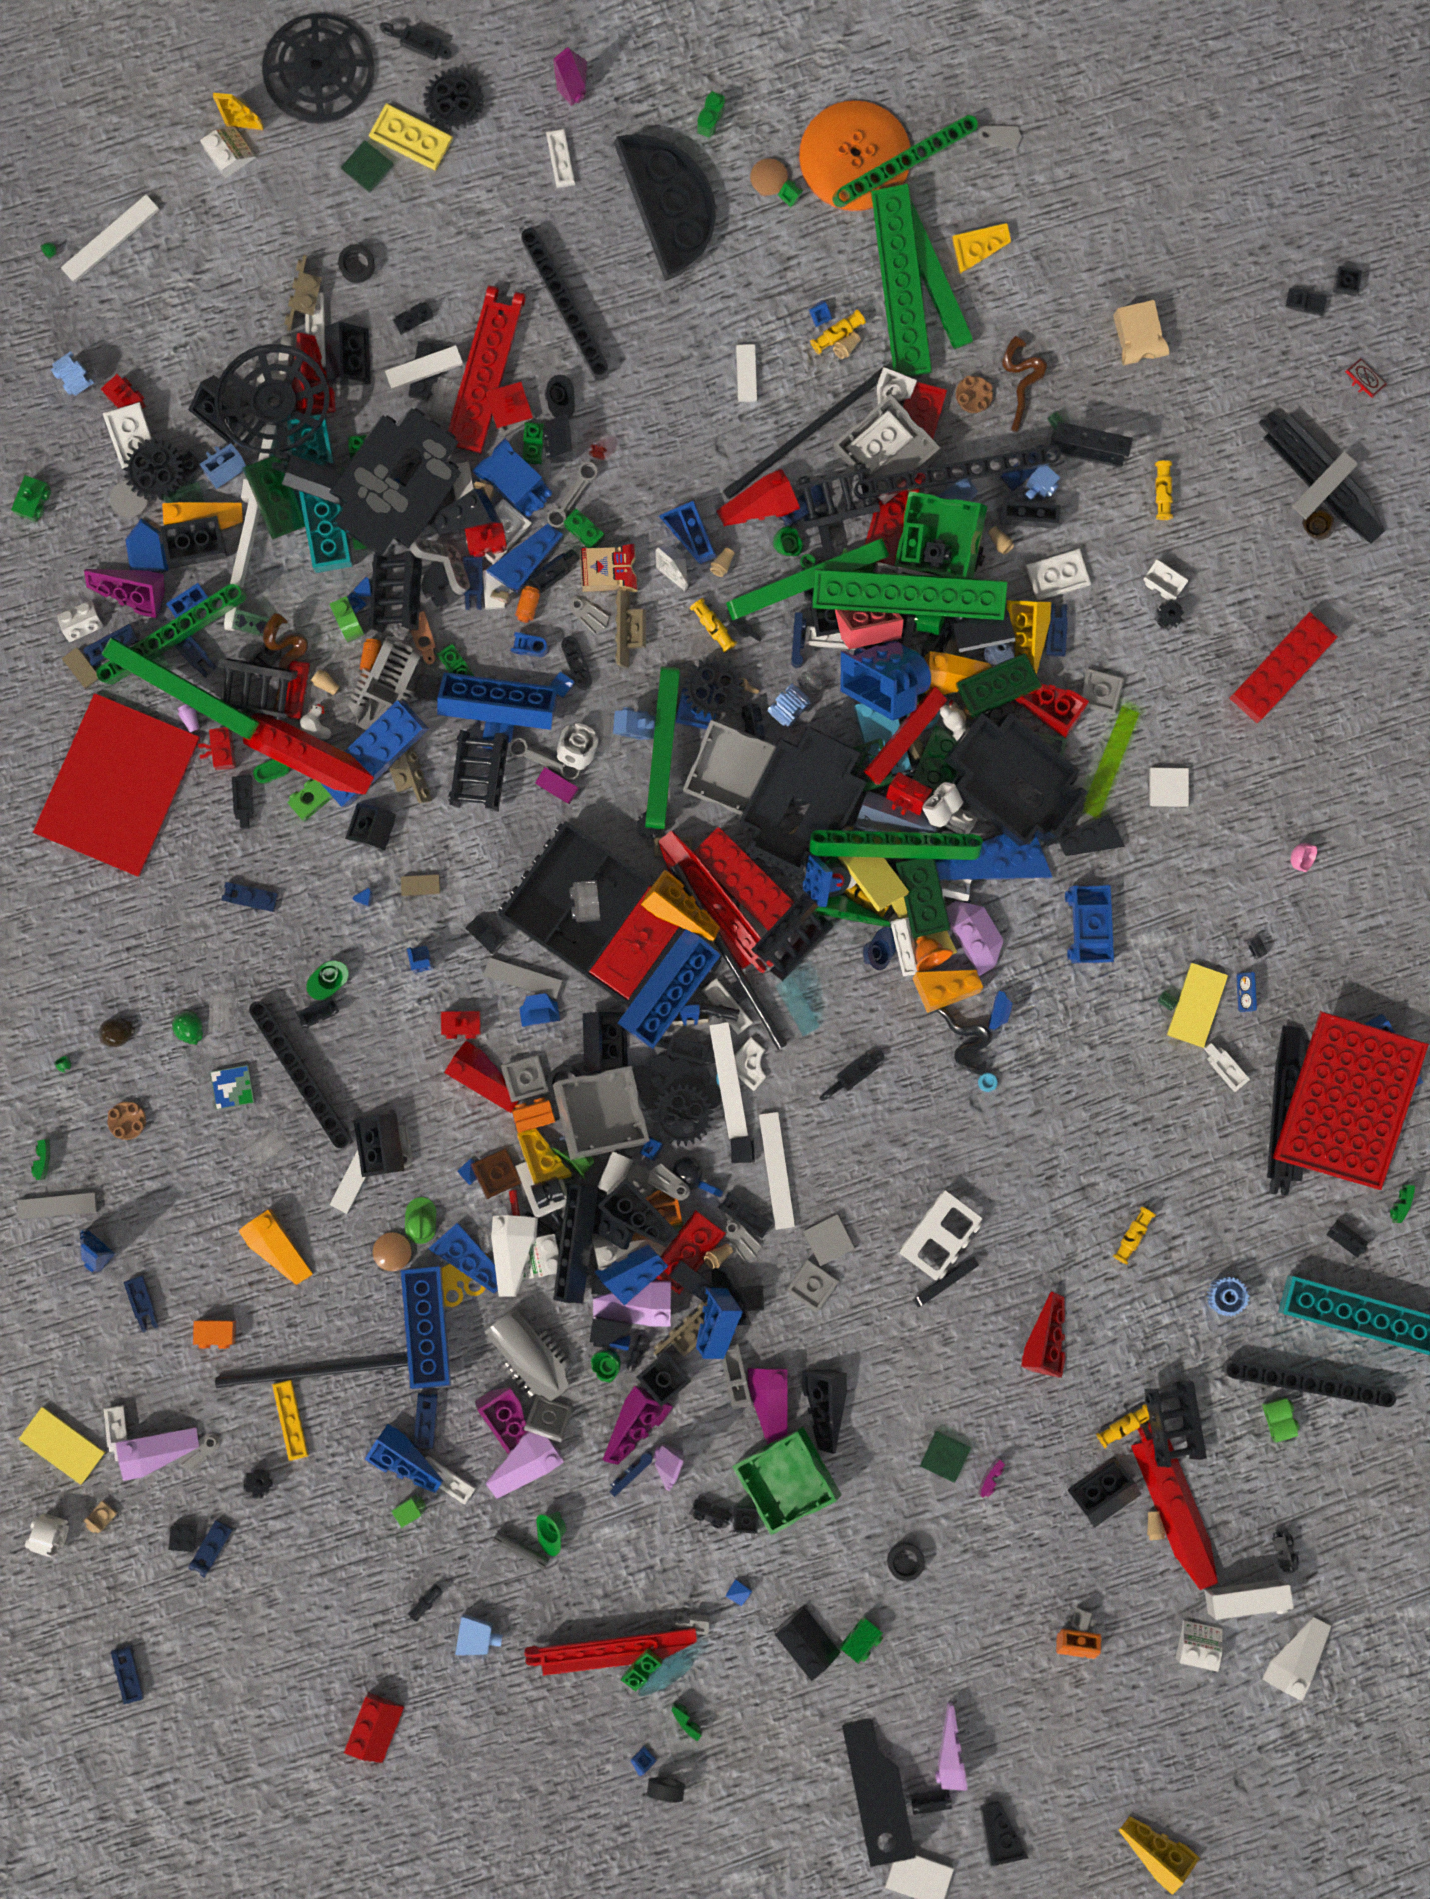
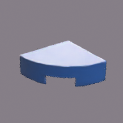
[698,1181,723,1198]

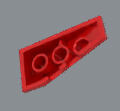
[291,332,336,415]
[716,468,800,526]
[1015,683,1089,738]
[444,1041,518,1113]
[1021,1292,1065,1378]

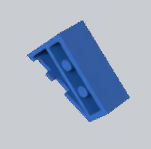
[659,501,717,564]
[595,1244,668,1306]
[696,1288,742,1359]

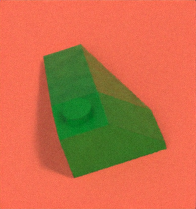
[814,895,891,927]

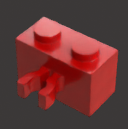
[101,374,146,410]
[465,523,508,557]
[198,727,236,770]
[886,772,932,816]
[441,1011,481,1039]

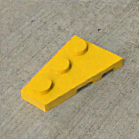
[952,223,1011,274]
[517,1128,572,1184]

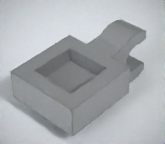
[675,1612,710,1635]

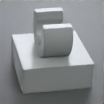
[1071,1607,1097,1632]

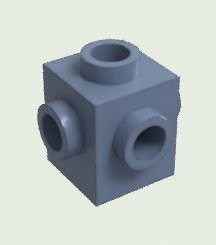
[984,643,1015,667]

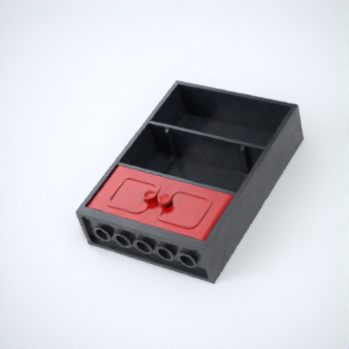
[498,821,685,1008]

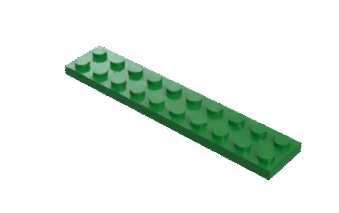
[871,184,932,377]
[812,569,1007,620]

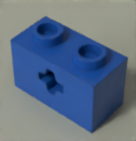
[166,583,209,618]

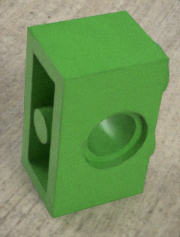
[287,778,333,822]
[391,1494,426,1528]

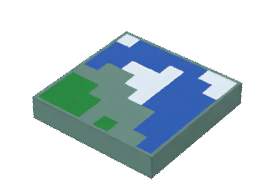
[210,1065,255,1110]

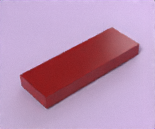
[285,661,310,720]

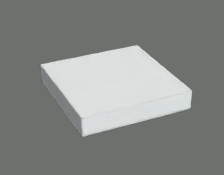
[1149,768,1189,807]

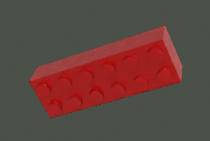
[1229,612,1338,723]
[693,827,795,931]

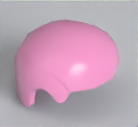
[1290,843,1317,872]

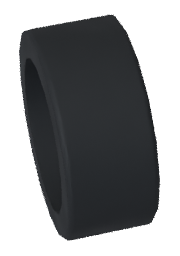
[338,244,375,283]
[547,1065,582,1098]
[887,1542,925,1582]
[647,1777,685,1803]

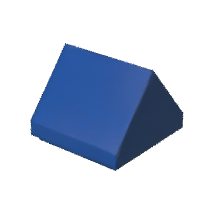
[354,577,372,597]
[353,888,373,907]
[640,1136,664,1161]

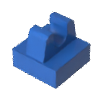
[680,1005,700,1026]

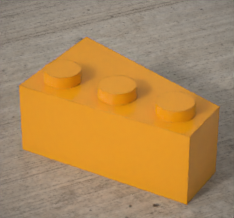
[912,970,983,1013]

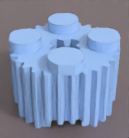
[51,351,94,396]
[767,683,811,728]
[1206,1276,1250,1317]

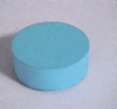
[978,1073,998,1092]

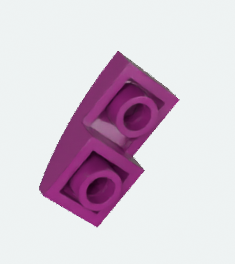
[535,767,579,804]
[978,1457,1005,1498]

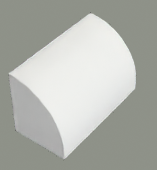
[597,1151,634,1191]

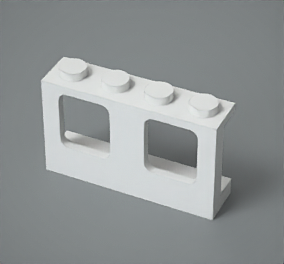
[898,1190,982,1281]

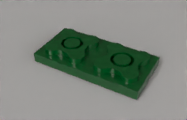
[243,455,305,540]
[956,653,1042,718]
[912,725,957,797]
[896,858,951,938]

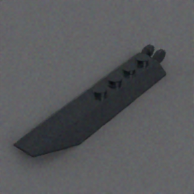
[1259,412,1385,544]
[272,449,436,525]
[1267,1025,1307,1196]

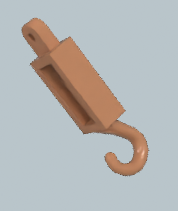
[410,611,437,665]

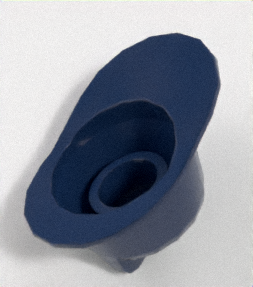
[863,927,896,970]

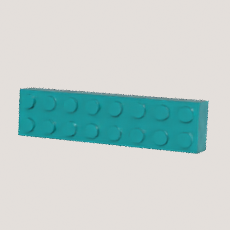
[287,415,353,573]
[1278,1275,1430,1355]

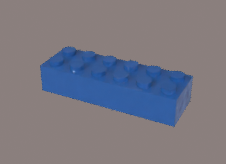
[437,672,558,730]
[321,700,429,807]
[618,929,721,1049]
[401,1266,451,1389]

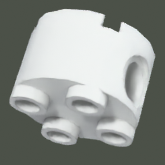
[557,723,598,770]
[25,1513,69,1558]

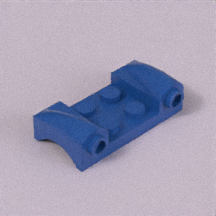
[1065,885,1114,964]

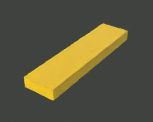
[272,1379,309,1461]

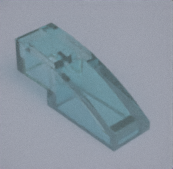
[774,976,819,1036]
[638,1650,694,1697]

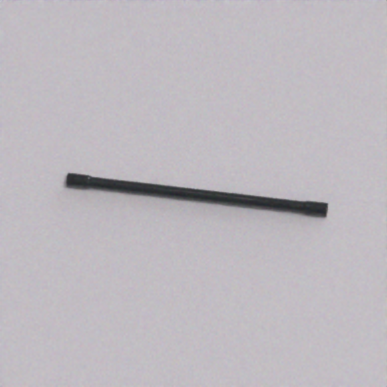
[723,365,889,500]
[669,863,787,1050]
[215,1357,408,1388]

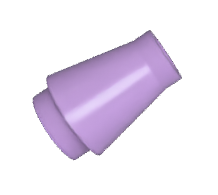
[177,704,200,732]

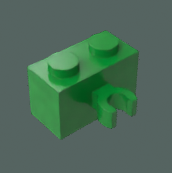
[11,475,51,522]

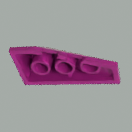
[553,47,587,106]
[84,569,165,618]
[748,1368,787,1445]
[603,1385,673,1465]
[475,1387,528,1454]

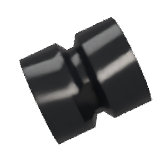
[531,1176,565,1209]

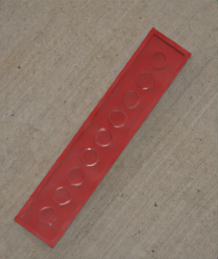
[865,382,947,566]

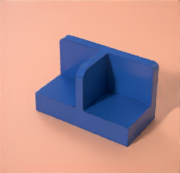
[407,946,434,973]

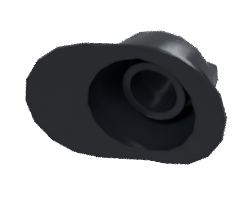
[545,374,575,419]

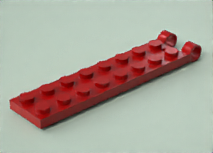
[448,285,526,454]

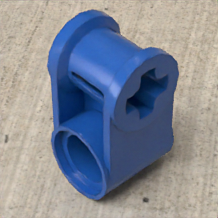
[510,632,549,657]

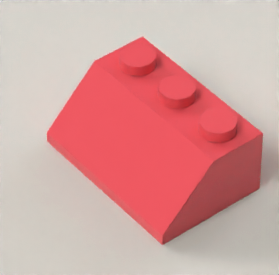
[835,609,903,649]

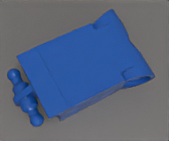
[472,438,552,516]

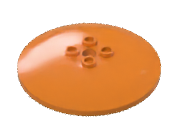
[799,101,911,211]

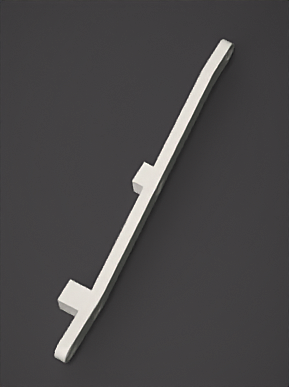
[224,336,293,631]

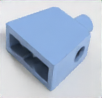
[455,1614,503,1655]

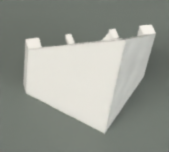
[877,367,917,404]

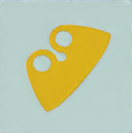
[442,1252,488,1307]

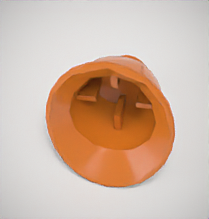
[915,936,953,972]

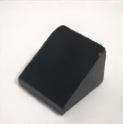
[1247,937,1267,959]

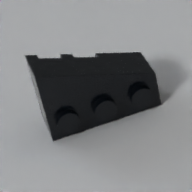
[431,488,501,535]

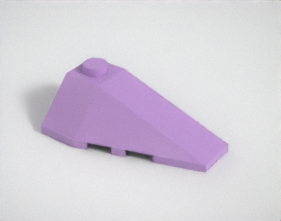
[593,1281,671,1326]
[116,1427,199,1481]
[486,1432,564,1499]
[653,1444,684,1491]
[935,1702,968,1791]

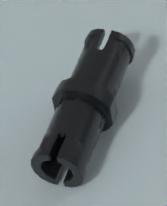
[700,1001,740,1021]
[408,1584,443,1622]

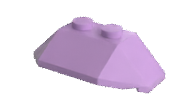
[946,901,1003,976]

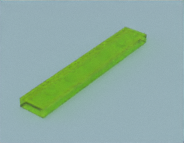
[1081,706,1140,818]

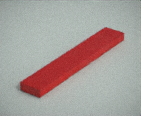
[864,687,947,784]

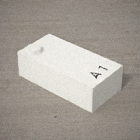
[1205,1579,1294,1620]

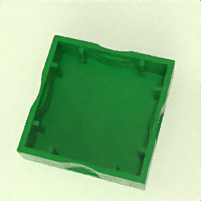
[894,491,988,578]
[732,1426,842,1535]

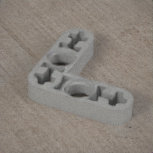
[410,538,470,595]

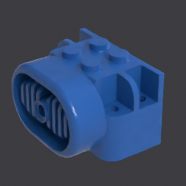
[840,641,931,721]

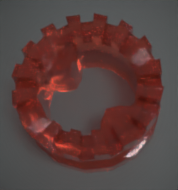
[588,444,607,460]

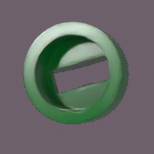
[40,242,57,259]
[800,554,816,569]
[54,1056,72,1072]

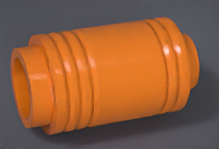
[515,586,540,623]
[359,639,382,674]

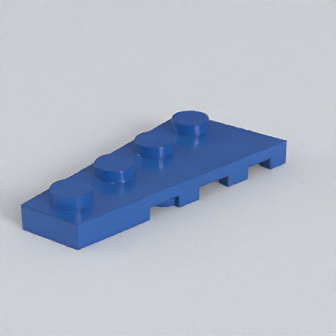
[486,524,563,594]
[428,1223,498,1293]

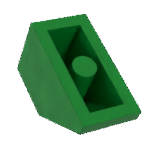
[901,523,931,563]

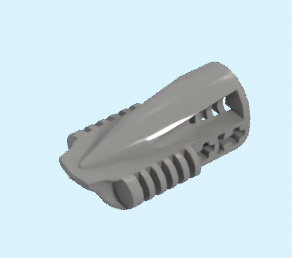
[347,636,422,731]
[485,1307,572,1401]

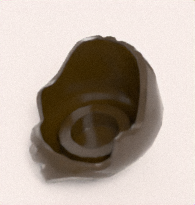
[1302,510,1335,540]
[99,1018,135,1047]

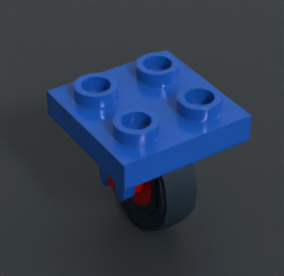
[803,855,850,907]

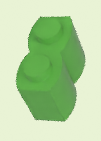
[1262,1397,1300,1442]

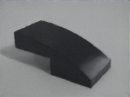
[1285,288,1327,316]

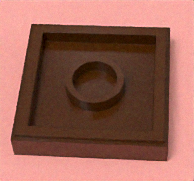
[471,1148,522,1200]

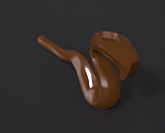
[1002,336,1047,432]
[263,613,308,709]

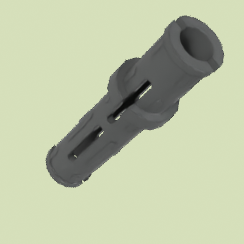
[492,1530,549,1570]

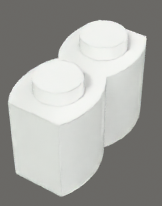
[922,782,963,827]

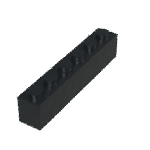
[553,1183,598,1303]

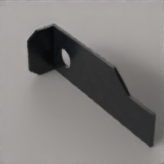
[842,1720,916,1867]

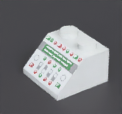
[200,127,256,178]
[522,1234,559,1280]
[1176,1620,1222,1672]

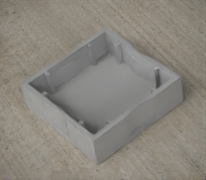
[833,394,941,505]
[683,719,775,815]
[553,1066,649,1160]

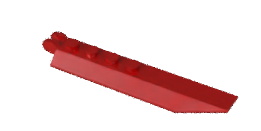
[243,713,375,795]
[658,830,773,973]
[1131,1423,1218,1590]
[524,1628,697,1676]

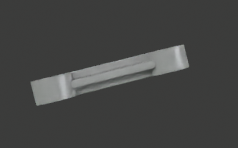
[547,462,598,530]
[508,738,580,781]

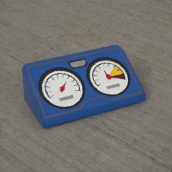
[1236,972,1257,1012]

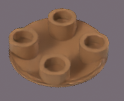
[750,158,788,196]
[956,376,993,413]
[108,1101,146,1140]
[373,1232,411,1271]

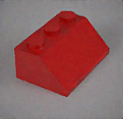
[344,1692,404,1763]

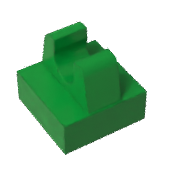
[778,180,803,207]

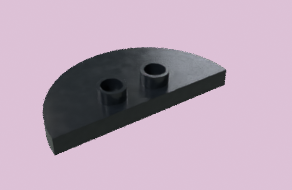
[614,134,716,281]

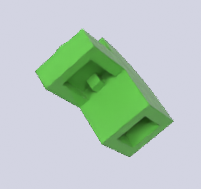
[329,596,365,642]

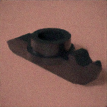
[729,620,762,642]
[525,1211,556,1235]

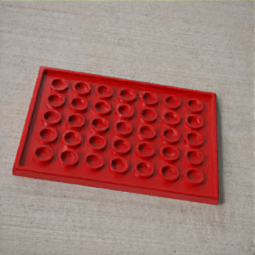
[32,693,200,877]
[1273,1011,1429,1190]

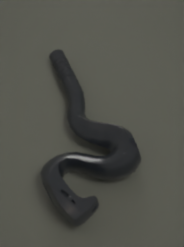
[935,1007,993,1076]

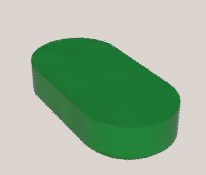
[253,759,291,784]

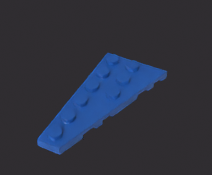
[935,834,1052,881]

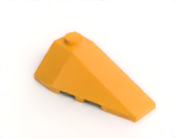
[162,502,243,530]
[922,651,992,695]
[641,870,720,941]
[239,1209,313,1285]

